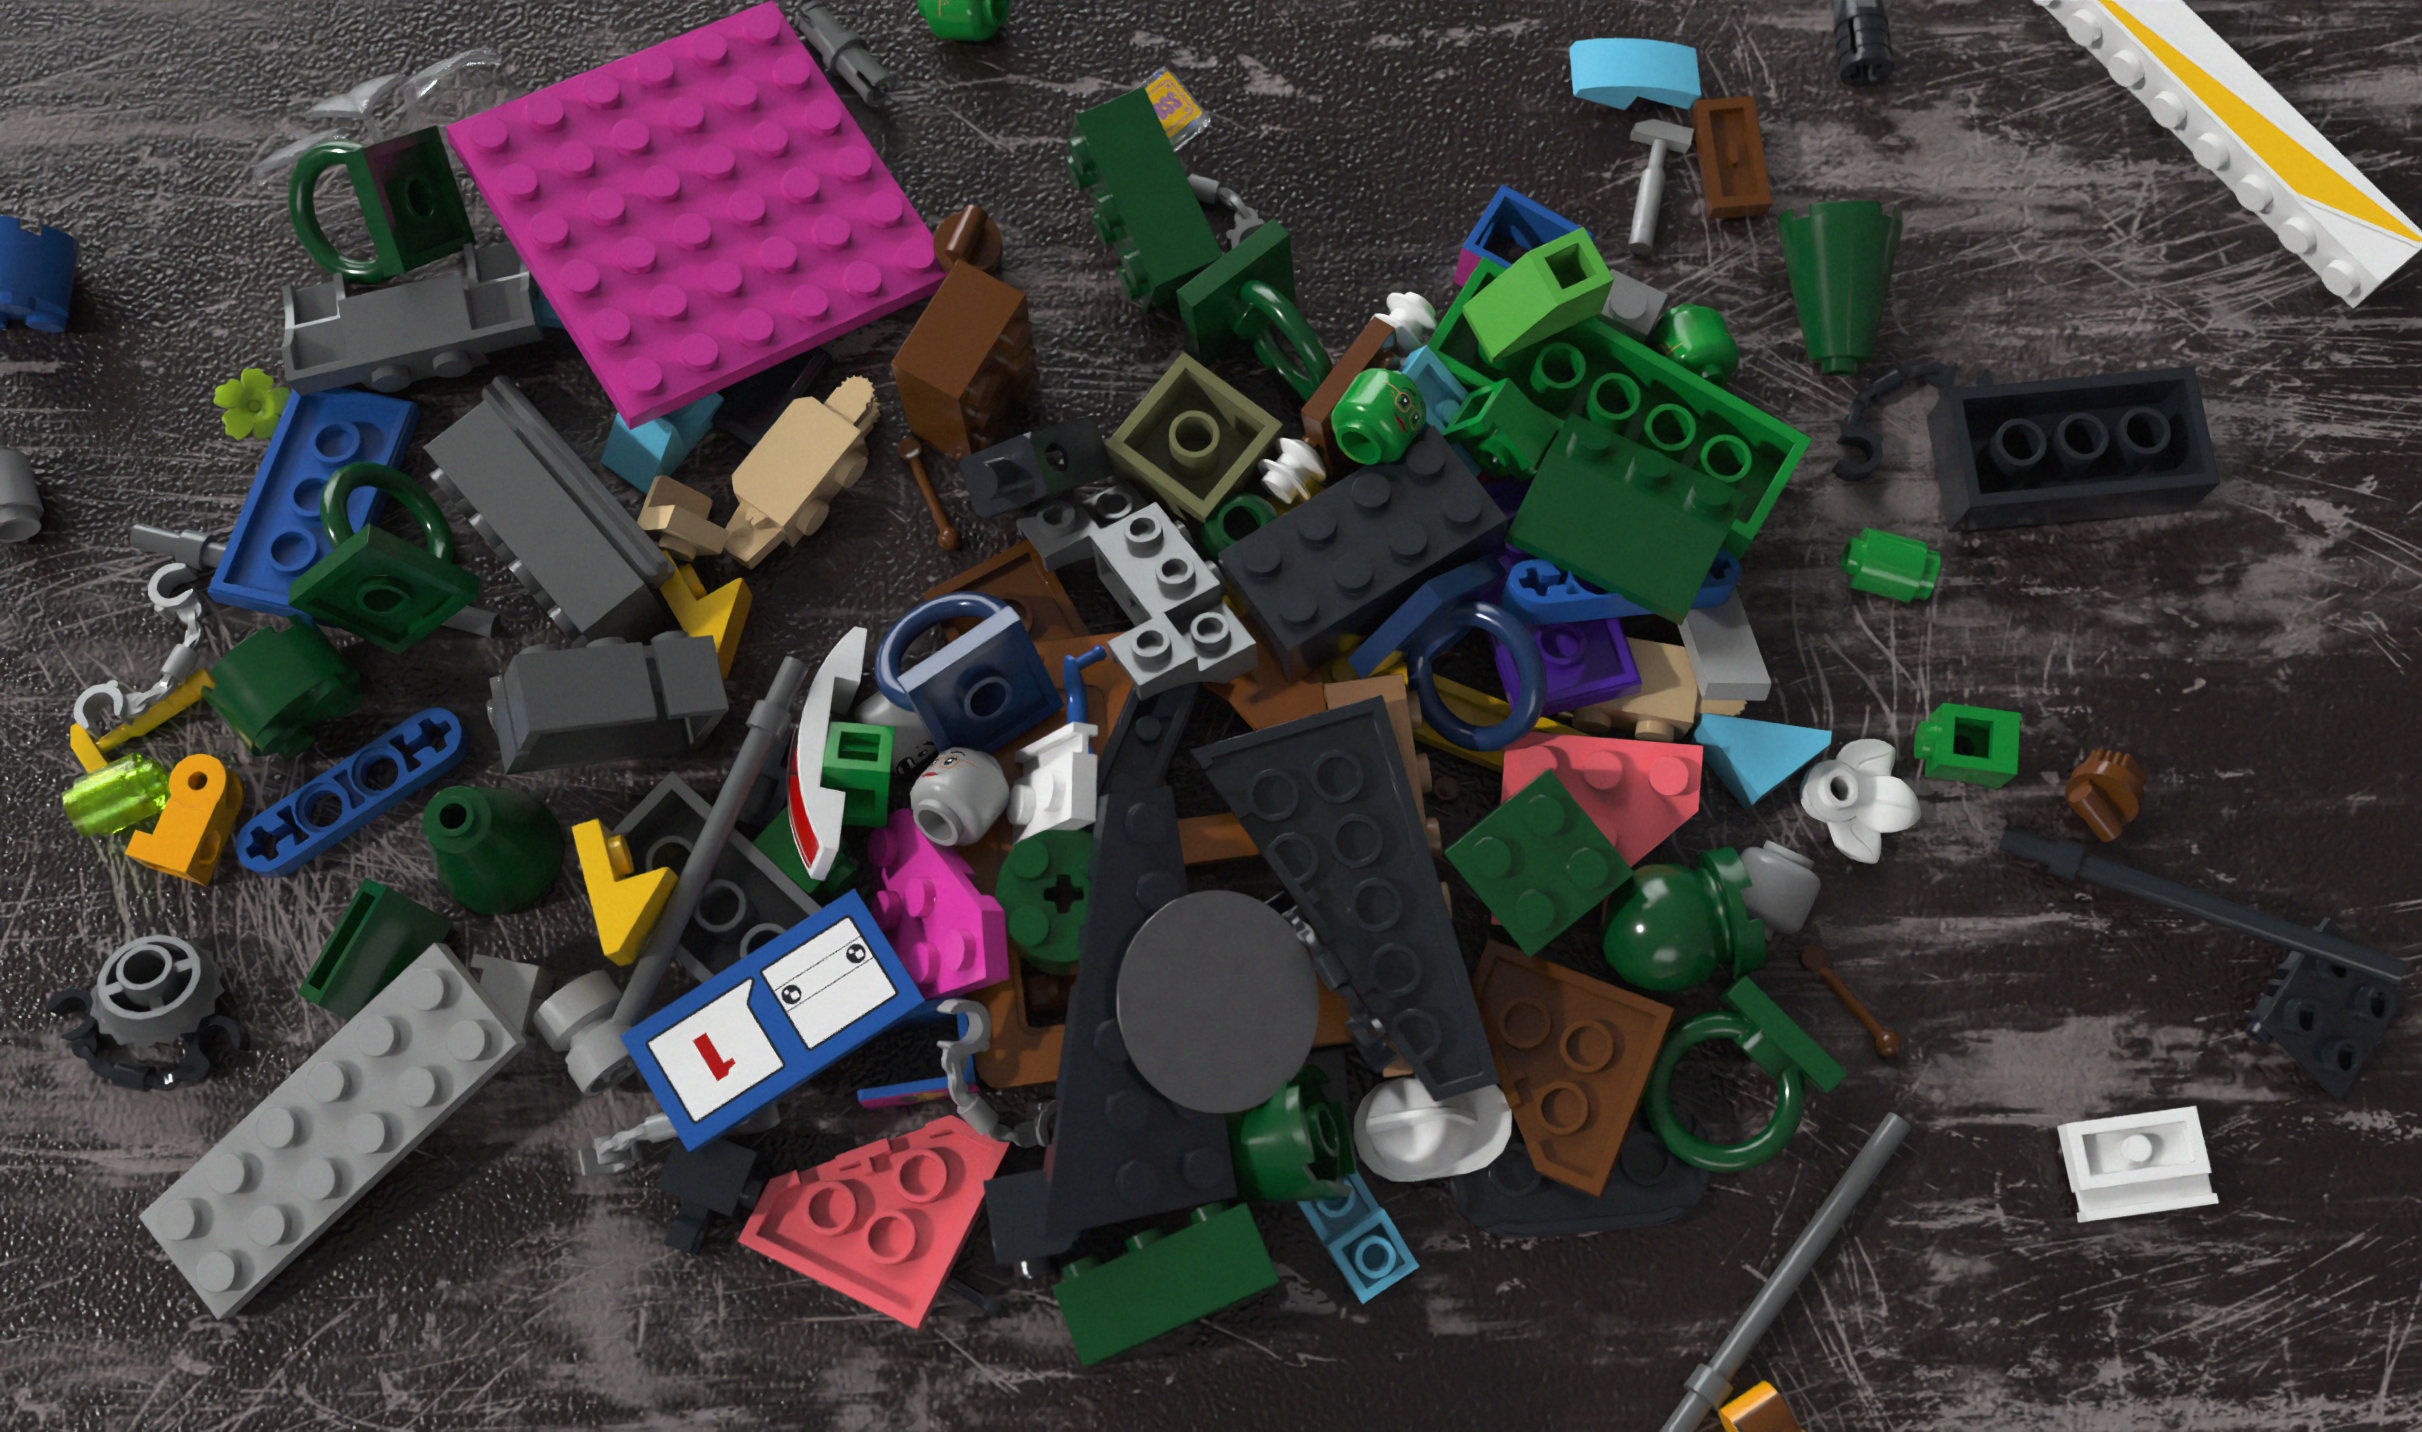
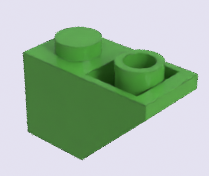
[1462,227,1614,363]

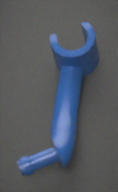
[1063,645,1107,755]

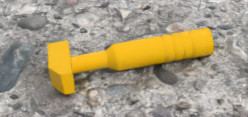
[70,667,217,786]

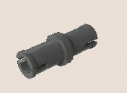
[794,0,897,107]

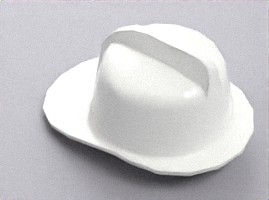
[1353,1074,1512,1182]

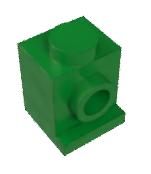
[1441,377,1557,482]
[1914,703,2020,790]
[822,721,895,828]
[752,805,859,906]

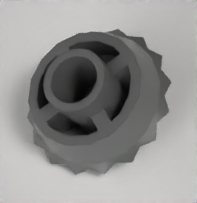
[90,934,224,1049]

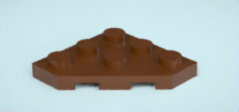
[1470,938,1676,1200]

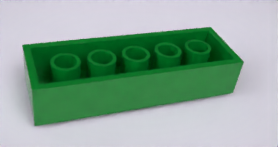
[1427,256,1812,562]

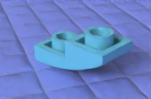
[1569,38,1701,110]
[1296,1170,1419,1303]

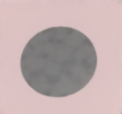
[1117,890,1319,1113]

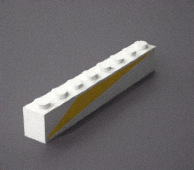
[2033,0,2422,309]

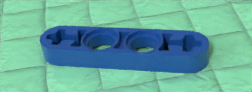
[1501,547,1741,625]
[235,707,471,878]

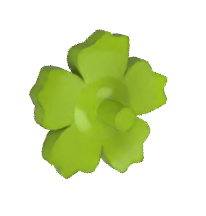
[213,368,290,441]

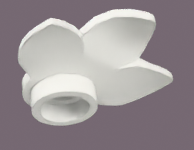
[1799,739,1921,864]

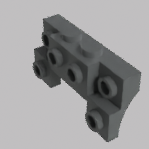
[281,241,544,396]
[1015,480,1259,701]

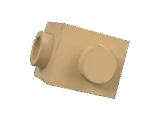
[637,475,729,562]

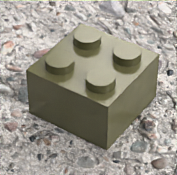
[1105,352,1283,539]

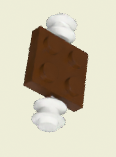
[1258,292,1438,504]

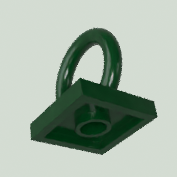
[288,125,477,285]
[1176,218,1334,403]
[288,462,479,655]
[1643,976,1847,1173]

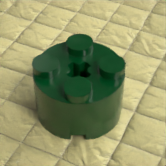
[201,613,365,761]
[995,829,1093,975]

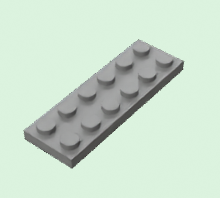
[138,943,528,1320]

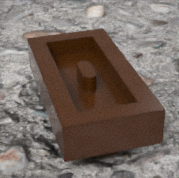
[1691,96,1773,220]

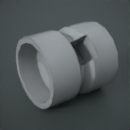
[532,970,641,1097]

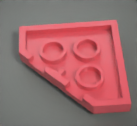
[1490,732,1704,925]
[737,1115,1013,1332]

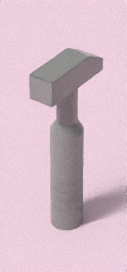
[1628,119,1694,254]

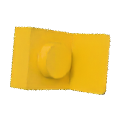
[659,549,752,680]
[572,819,679,966]

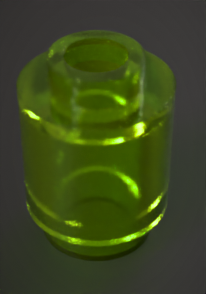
[62,752,170,838]

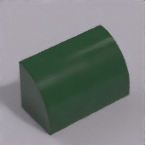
[297,878,454,1021]

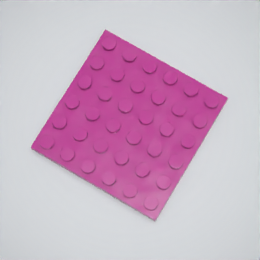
[446,0,948,430]

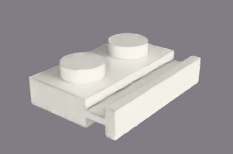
[1007,722,1098,845]
[2057,1106,2219,1223]

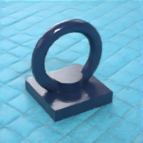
[1347,553,1547,752]
[874,591,1064,755]

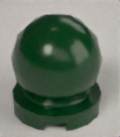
[1598,846,1766,992]

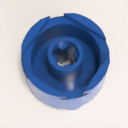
[0,215,79,333]

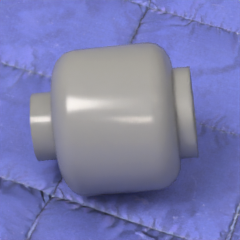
[1740,840,1821,941]

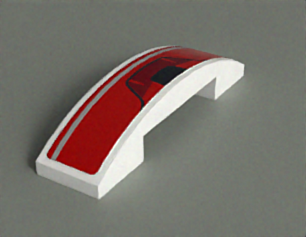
[786,627,867,881]

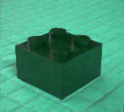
[1444,768,1635,958]

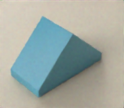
[1689,713,1832,811]

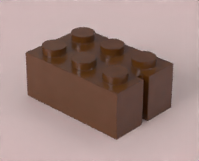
[891,258,1040,462]

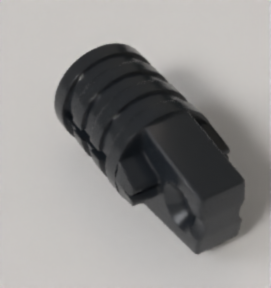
[1833,0,1894,87]

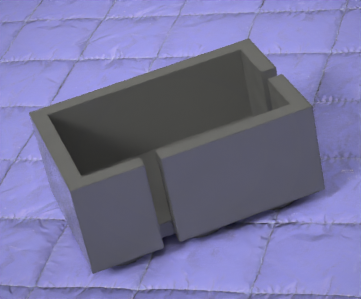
[491,631,729,775]

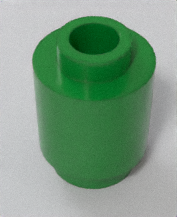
[1840,527,1941,603]

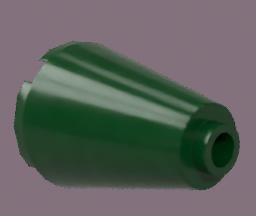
[1778,200,1904,377]
[423,786,565,916]
[1203,1064,1356,1204]

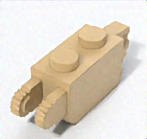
[723,375,881,570]
[1557,637,1748,743]

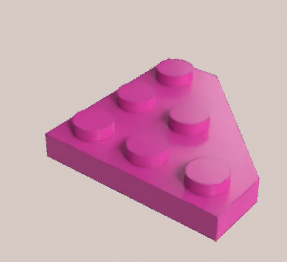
[867,808,1009,1001]

